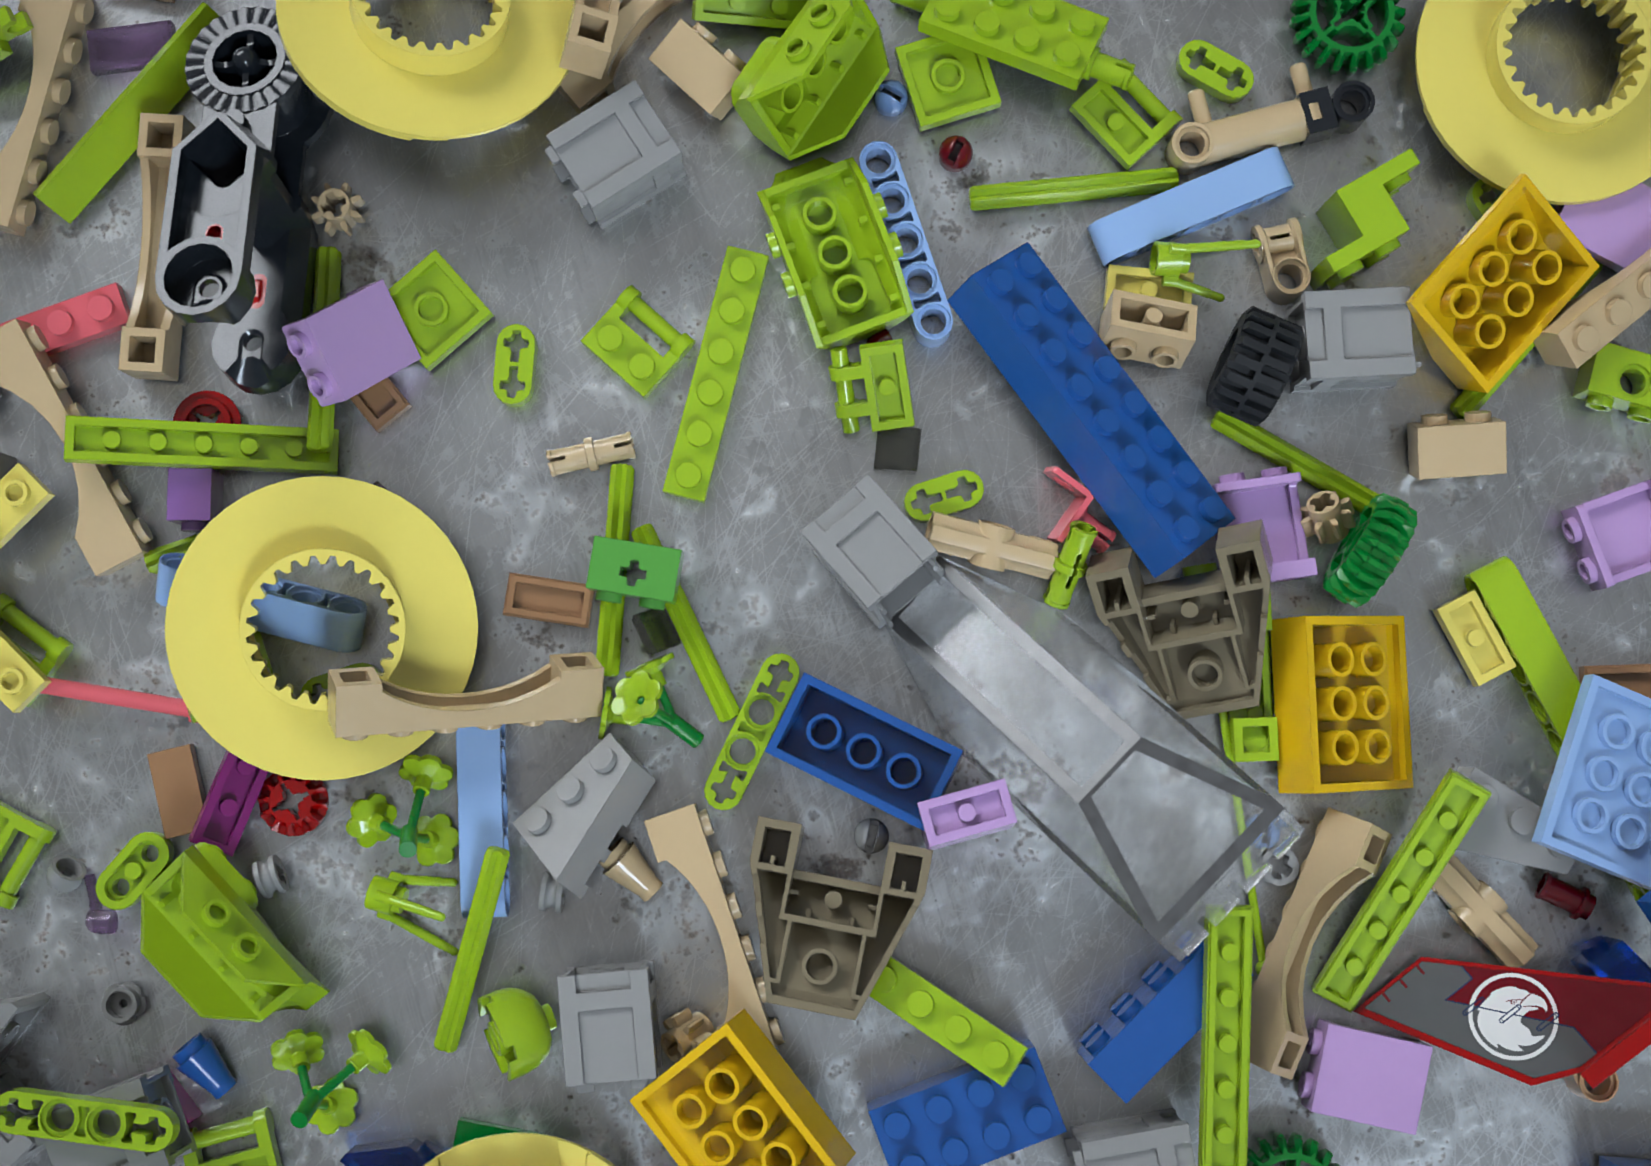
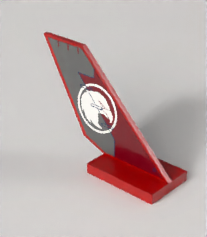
[1353,957,1651,1089]

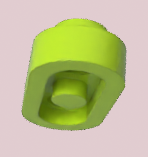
[96,831,174,910]

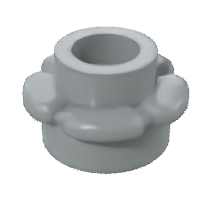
[101,981,146,1026]

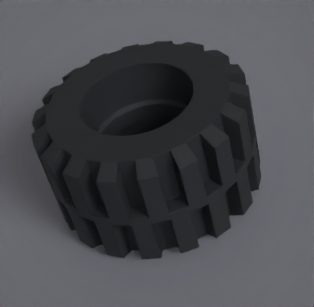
[1206,306,1303,427]

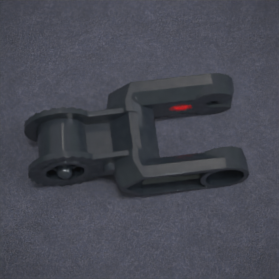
[155,6,334,395]

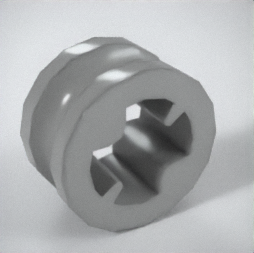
[1256,846,1300,886]
[252,855,289,899]
[539,872,567,913]

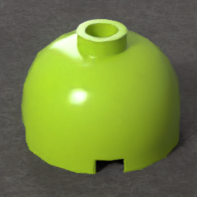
[477,988,557,1082]

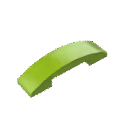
[1227,591,1279,762]

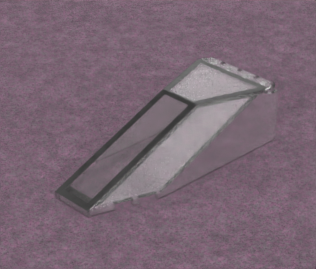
[885,556,1305,962]

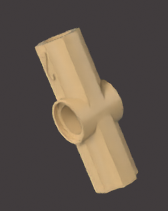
[925,511,1059,580]
[1431,854,1539,968]

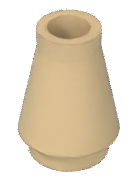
[599,837,663,902]

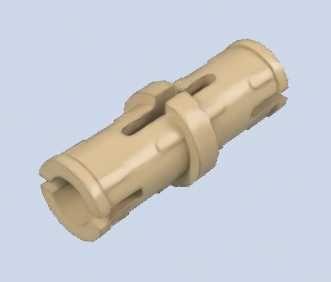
[546,431,636,477]

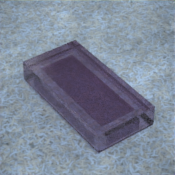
[86,20,176,76]

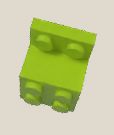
[1309,148,1420,291]

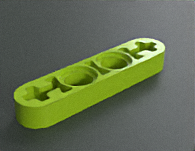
[704,653,800,810]
[0,1087,180,1152]

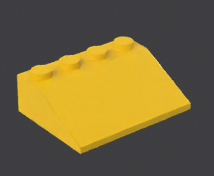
[1405,174,1600,393]
[1271,616,1413,794]
[629,1008,856,1166]

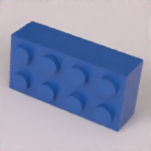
[765,672,964,831]
[1077,928,1254,1104]
[867,1039,1067,1166]

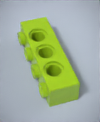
[1572,343,1651,423]

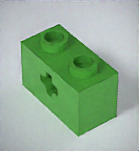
[586,536,684,611]

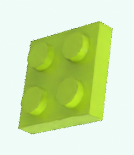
[894,36,1002,132]
[388,249,494,372]

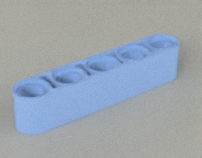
[859,141,953,348]
[1087,146,1295,268]
[155,553,368,653]
[456,724,510,919]

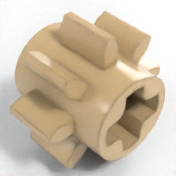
[311,182,366,237]
[1300,491,1356,544]
[661,1008,715,1062]

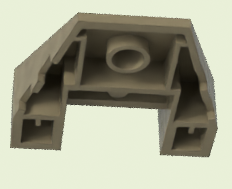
[1085,519,1273,721]
[750,816,933,1020]

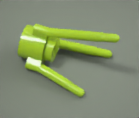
[1149,239,1261,302]
[364,871,459,956]

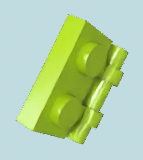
[828,339,915,434]

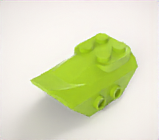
[731,0,890,161]
[756,157,914,350]
[140,842,330,1022]

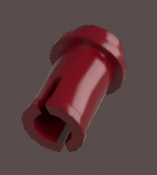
[1534,872,1597,920]

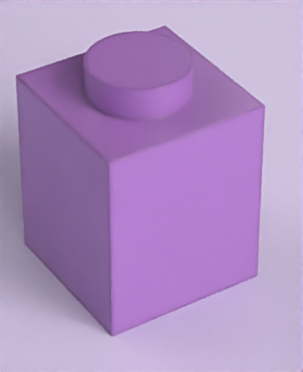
[166,468,224,533]

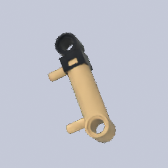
[1165,62,1375,175]

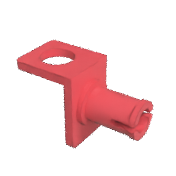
[1043,466,1117,554]

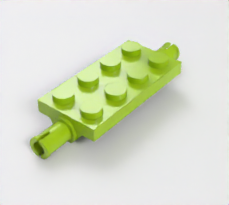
[890,0,1136,91]

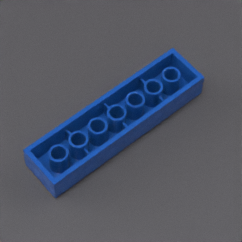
[947,242,1236,578]

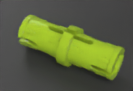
[1043,521,1098,609]

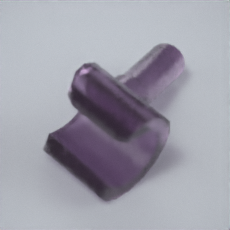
[84,874,118,934]

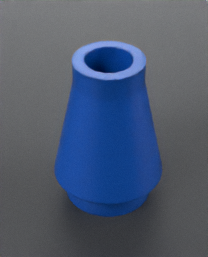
[172,1033,237,1100]

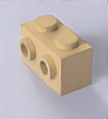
[648,18,746,120]
[1099,289,1198,369]
[1407,410,1507,480]

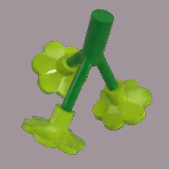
[598,652,704,748]
[346,754,459,867]
[270,1029,392,1135]

